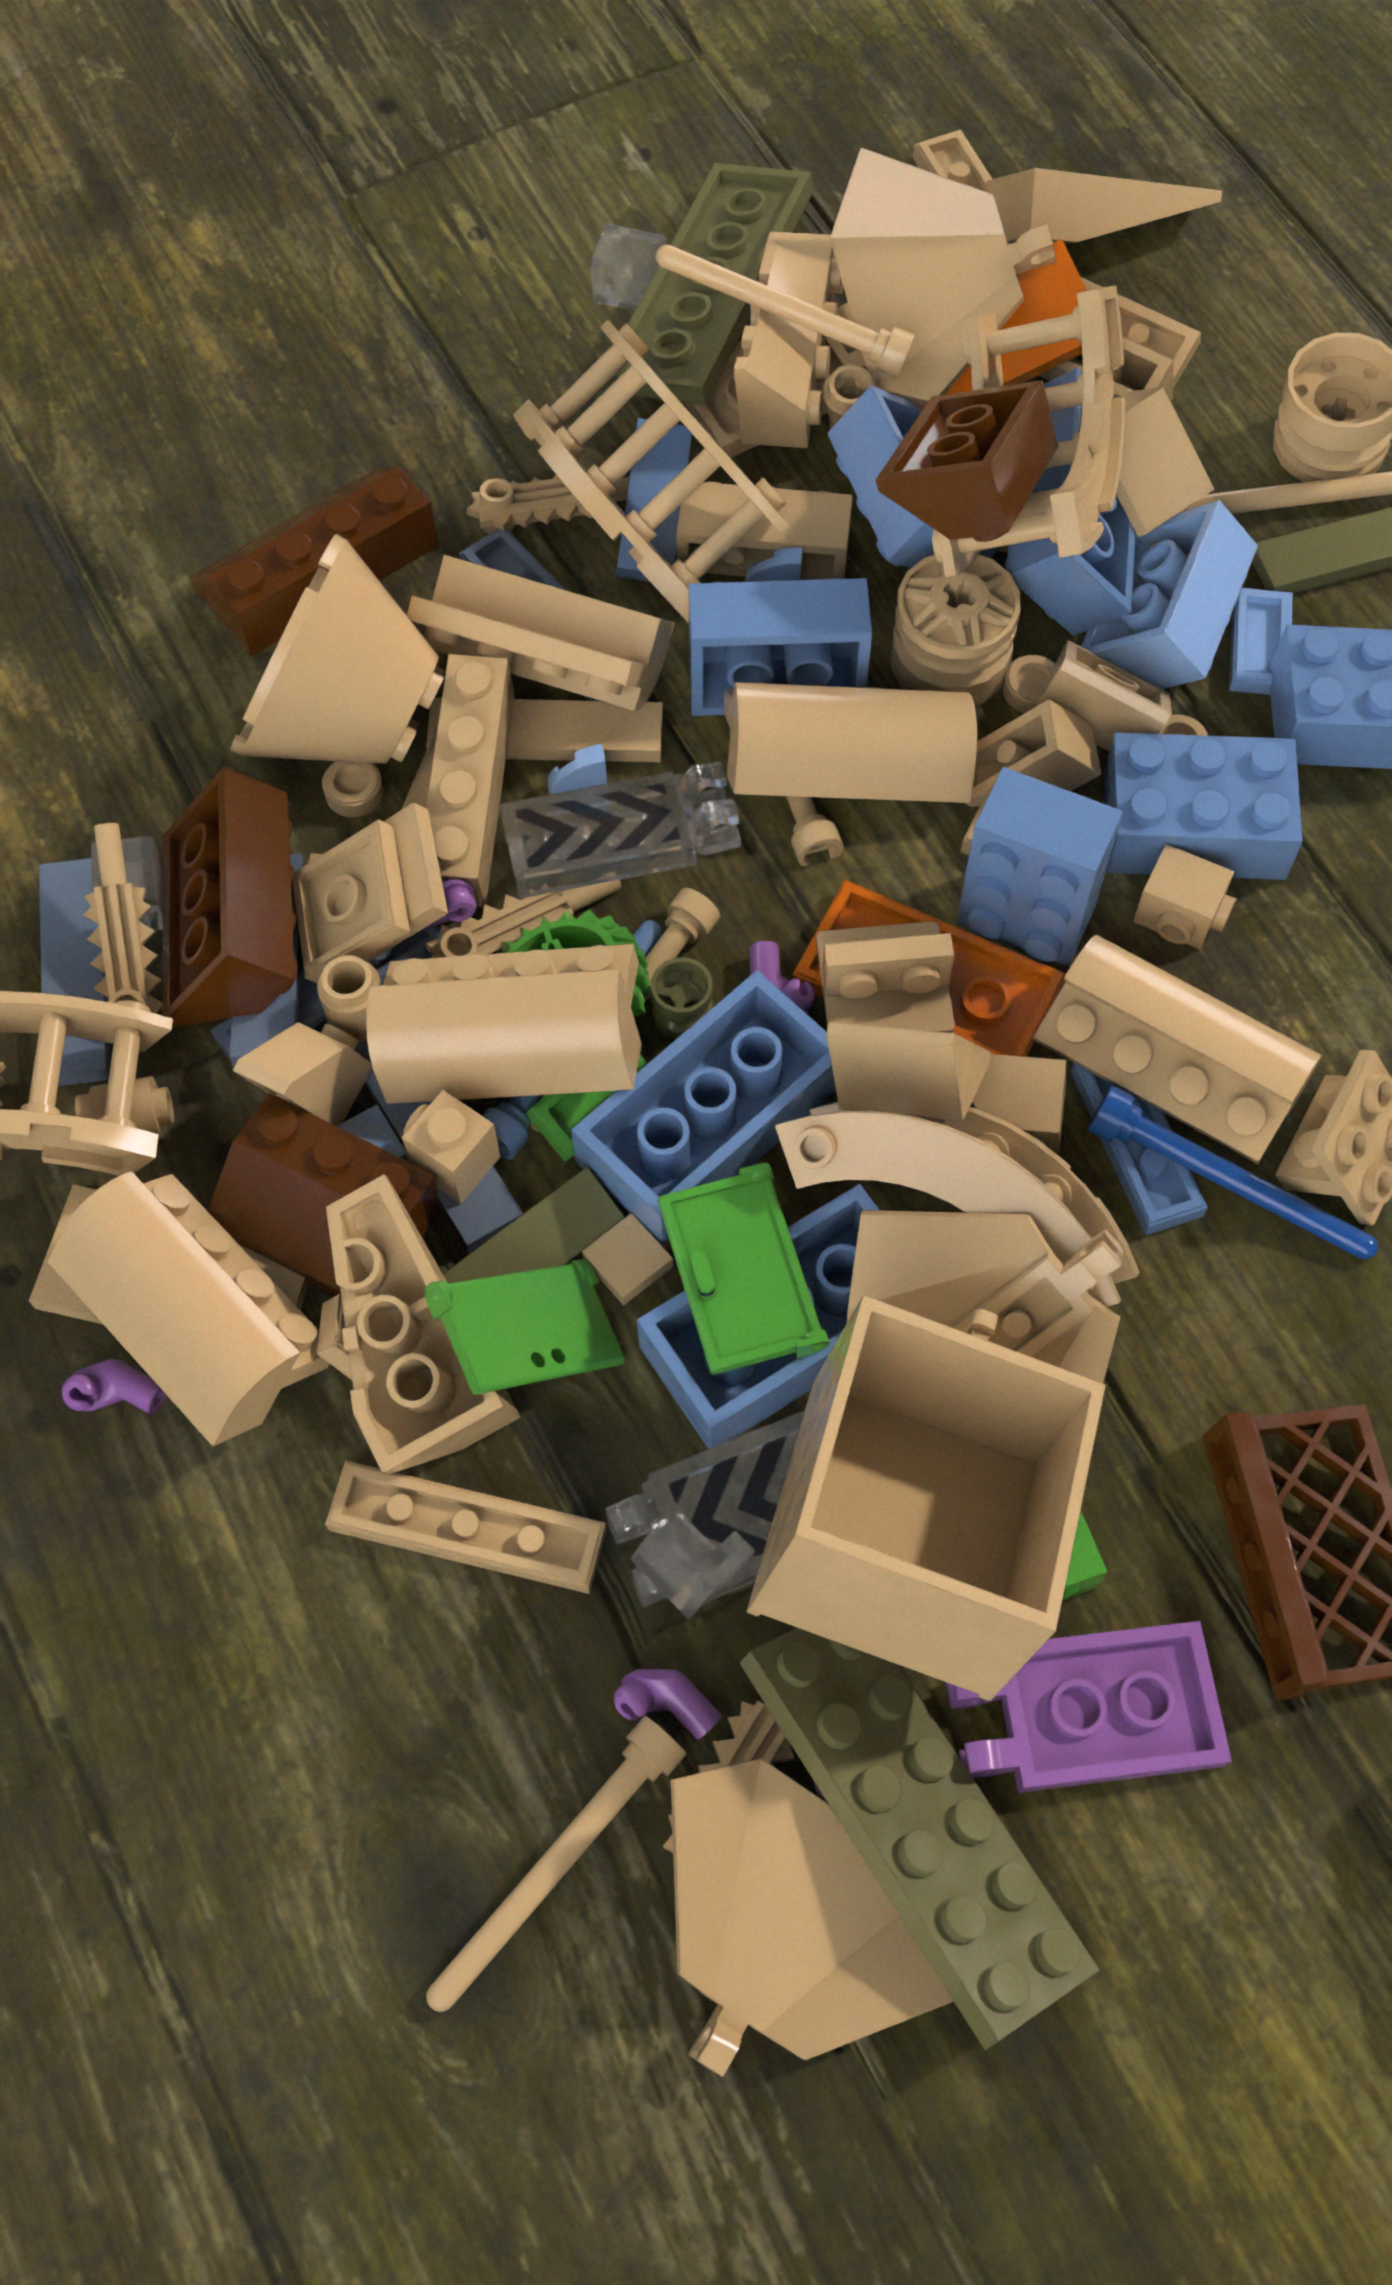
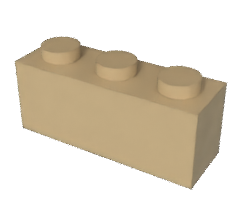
[676,481,853,580]

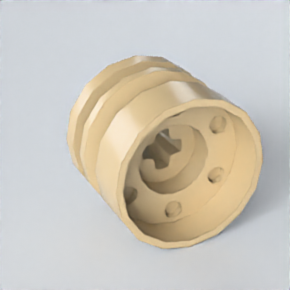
[1273,333,1392,482]
[891,554,1021,706]

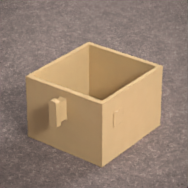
[747,1295,1106,1701]

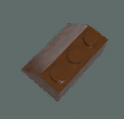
[875,380,1058,542]
[208,1093,438,1295]

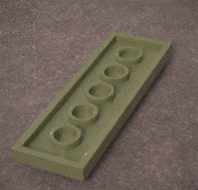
[604,163,814,405]
[740,1628,1100,2050]

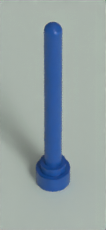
[1087,1085,1378,1260]

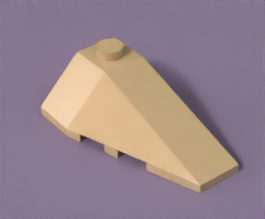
[985,168,1222,245]
[326,1174,520,1475]

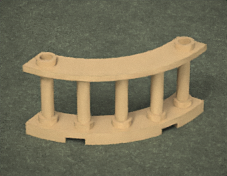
[932,286,1125,577]
[513,320,790,622]
[0,991,173,1176]
[775,1101,1140,1307]

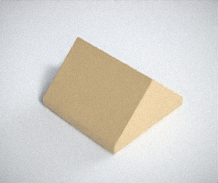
[1116,387,1215,537]
[1034,640,1172,751]
[826,1022,991,1121]

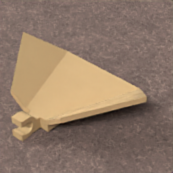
[830,148,1057,405]
[847,1210,1124,1383]
[671,1758,954,2077]

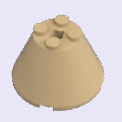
[230,534,445,764]

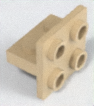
[816,921,955,1033]
[1275,1050,1392,1226]

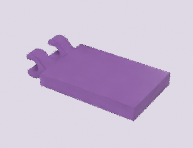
[945,1621,1232,1793]

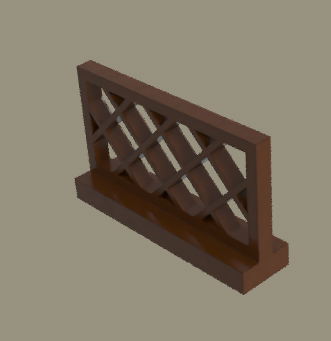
[1202,1404,1392,1701]

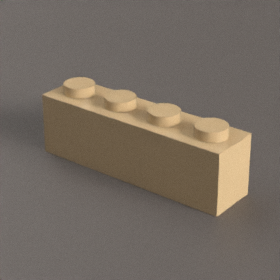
[733,232,843,448]
[401,654,515,907]

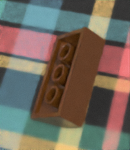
[189,466,438,657]
[163,765,298,1027]

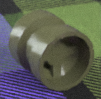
[651,958,713,1040]

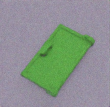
[657,1163,830,1375]
[425,1259,625,1395]

